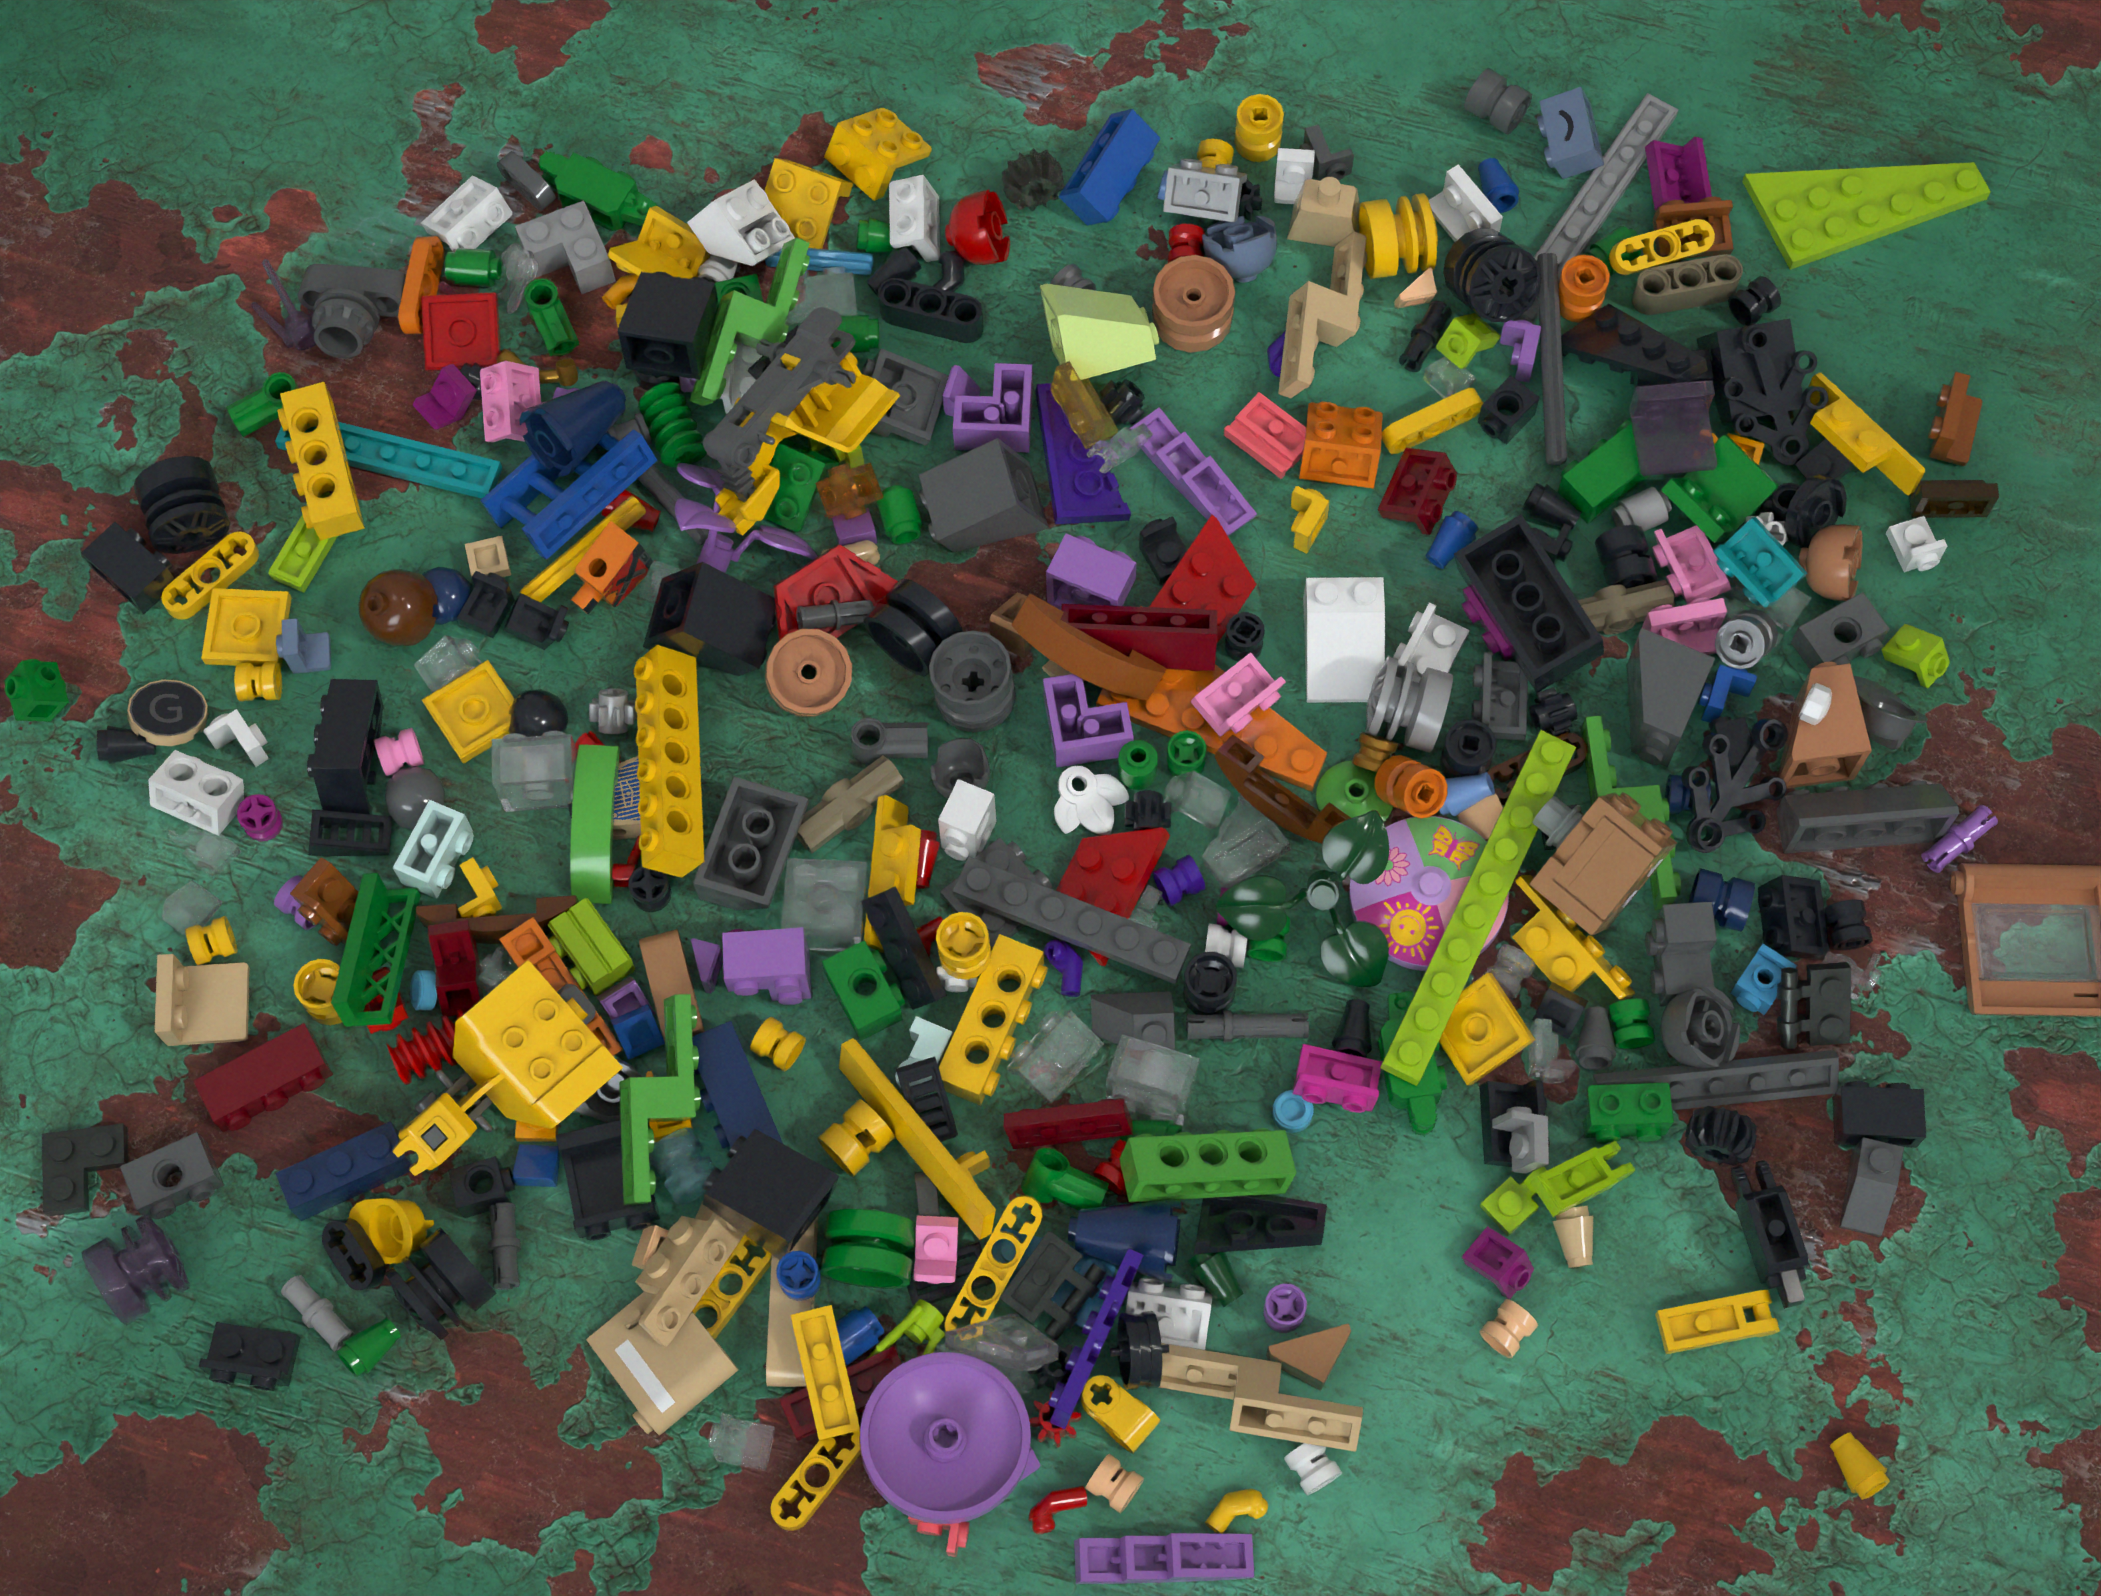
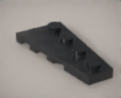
[1561,304,1708,390]

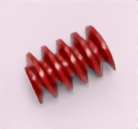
[386,1009,465,1085]

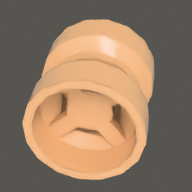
[1479,1299,1538,1359]
[1085,1453,1144,1514]

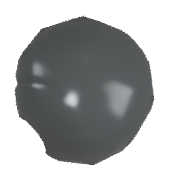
[931,738,991,798]
[385,766,445,829]

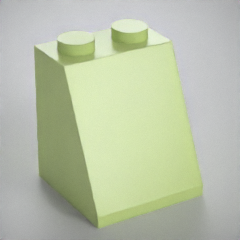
[1040,284,1159,383]

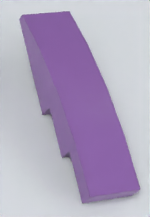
[1128,407,1257,536]
[1074,1533,1254,1584]

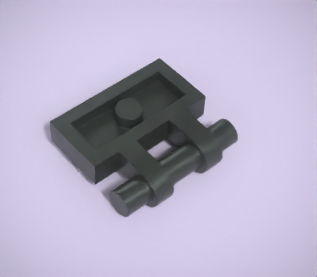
[1776,962,1851,1049]
[1000,1231,1106,1341]

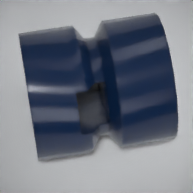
[1688,868,1755,932]

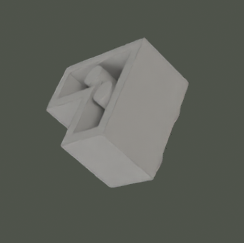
[515,200,616,294]

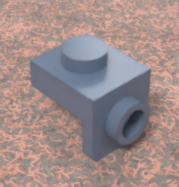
[276,619,331,674]

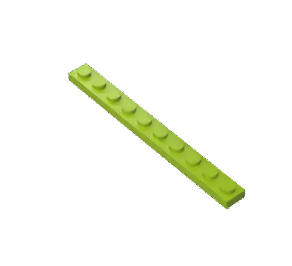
[1380,730,1576,1086]

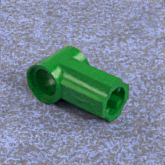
[524,278,579,357]
[226,372,299,437]
[1021,1148,1109,1210]

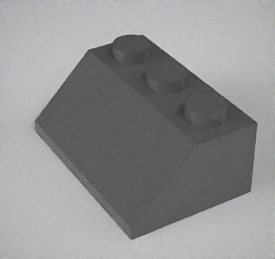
[693,777,809,910]

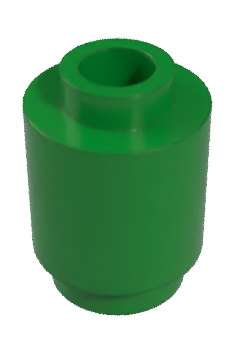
[1585,226,1641,276]
[445,248,502,287]
[831,315,879,353]
[876,485,922,545]
[1118,740,1158,790]

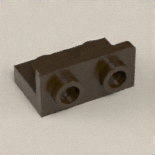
[1909,480,1999,518]

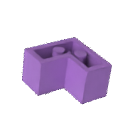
[953,363,1033,453]
[1046,533,1136,610]
[1043,674,1134,768]
[722,927,812,1005]

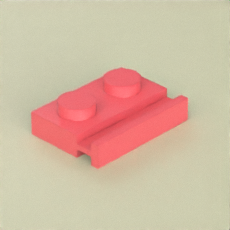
[1224,392,1306,479]

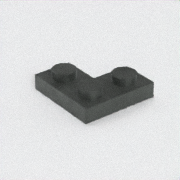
[42,1123,129,1216]

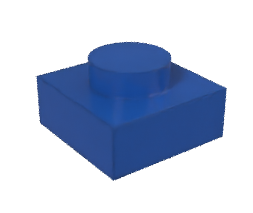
[611,1004,665,1060]

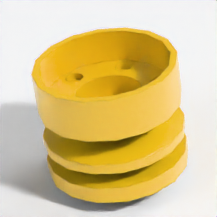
[1358,193,1438,279]

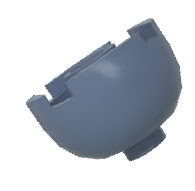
[1202,216,1277,283]

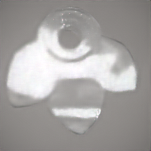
[498,243,538,314]

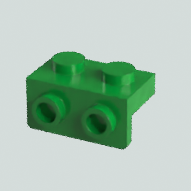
[1583,1083,1674,1143]

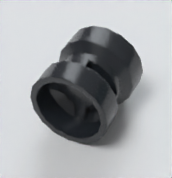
[1728,276,1781,326]
[1225,612,1265,662]
[1824,899,1873,951]

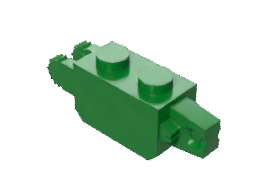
[538,151,657,231]
[1377,991,1447,1137]

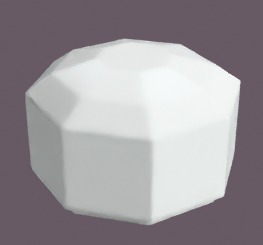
[1798,683,1832,725]

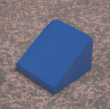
[512,1144,560,1187]

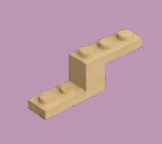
[1278,232,1367,398]
[1159,1343,1363,1452]

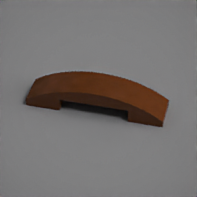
[1214,735,1351,844]
[416,895,579,944]

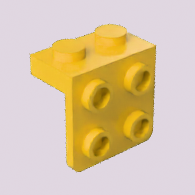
[824,108,932,201]
[607,206,711,279]

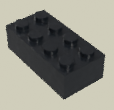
[1454,514,1604,693]

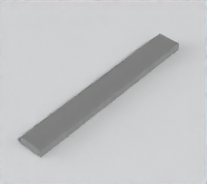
[1514,93,1679,325]

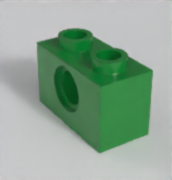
[821,940,905,1041]

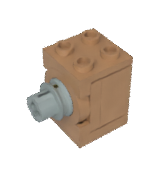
[1529,792,1677,936]

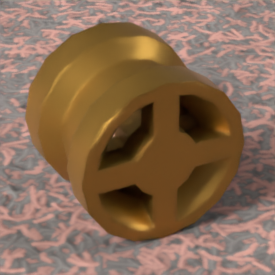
[1352,732,1398,772]

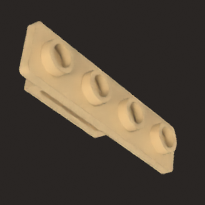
[635,1212,744,1347]

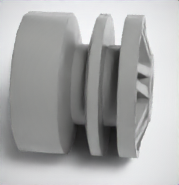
[1365,656,1453,753]

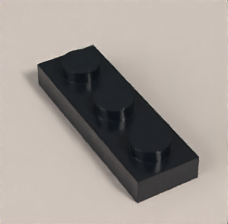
[861,886,947,1010]

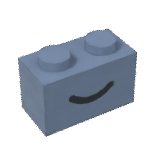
[1537,87,1604,179]

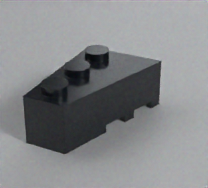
[307,679,384,815]

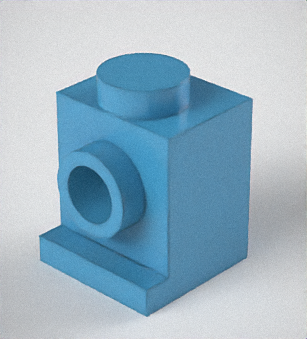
[1730,944,1797,1015]

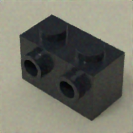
[81,522,174,614]
[1832,1081,1926,1148]

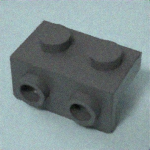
[1471,652,1528,741]

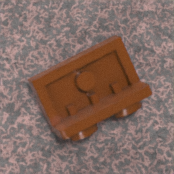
[1653,197,1734,258]
[1928,372,1982,466]

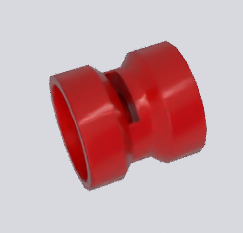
[1168,224,1205,263]
[1093,1139,1127,1197]

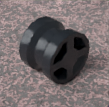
[628,866,672,912]

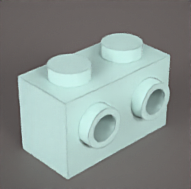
[393,800,474,899]

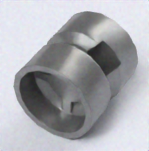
[1715,609,1778,669]

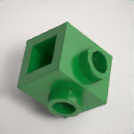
[4,659,69,722]

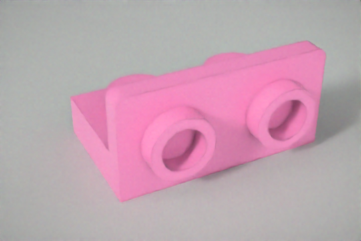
[480,361,541,443]

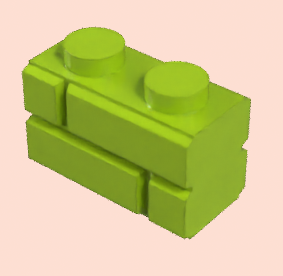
[548,898,635,996]

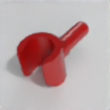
[612,836,641,887]

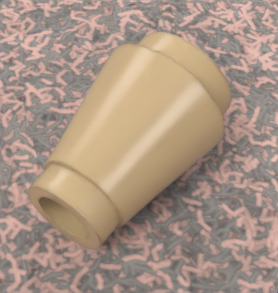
[1552,1206,1593,1268]

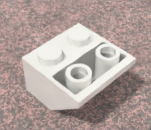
[687,179,795,266]

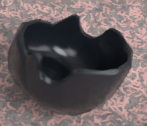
[509,689,568,752]

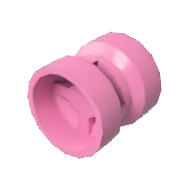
[374,727,424,776]

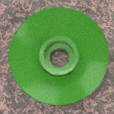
[1316,760,1393,823]

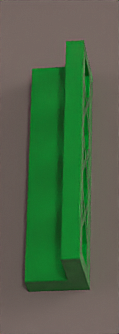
[331,873,421,1027]

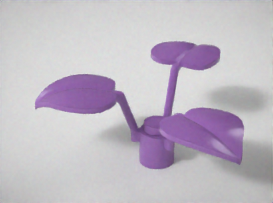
[675,463,818,573]

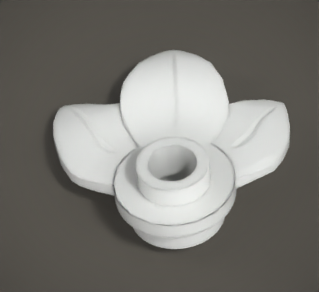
[1054,766,1129,836]

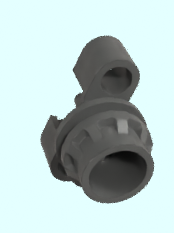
[298,264,406,358]

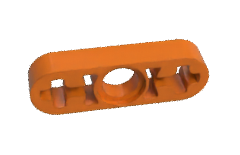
[398,236,444,334]

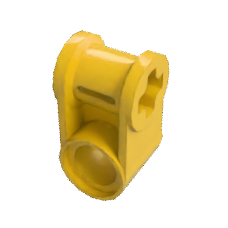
[1081,1375,1160,1454]

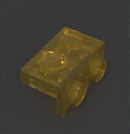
[1050,361,1118,449]

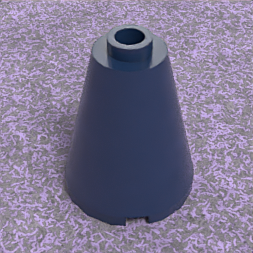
[519,381,626,477]
[1068,1199,1182,1283]

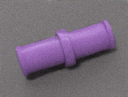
[1921,805,1998,873]

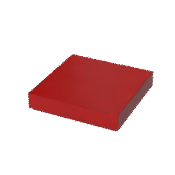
[421,292,501,372]

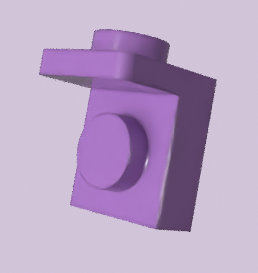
[1500,320,1541,383]

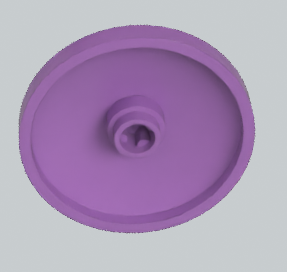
[860,1352,1031,1524]

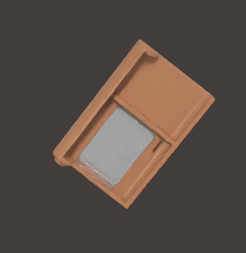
[1950,863,2101,1017]

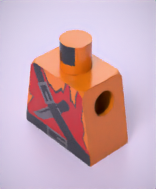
[571,521,656,614]

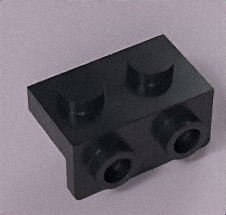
[1479,1080,1550,1167]

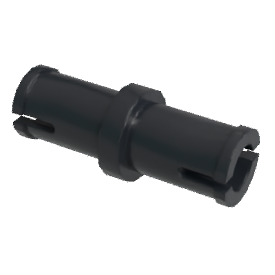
[1399,300,1452,372]

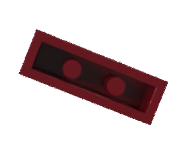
[193,1023,333,1132]

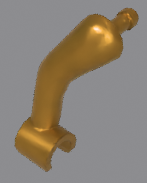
[497,349,578,386]

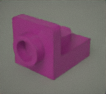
[413,364,477,430]
[1461,1226,1534,1299]

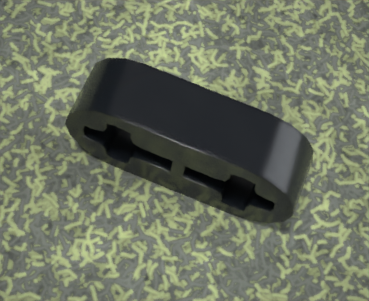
[322,1218,386,1290]

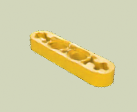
[944,1195,1043,1344]
[692,1235,772,1339]

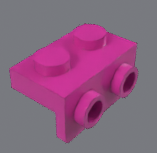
[1292,1044,1382,1113]

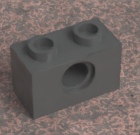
[1791,592,1889,670]
[120,1132,224,1220]

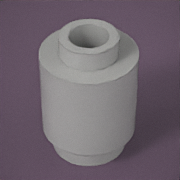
[1611,487,1672,532]

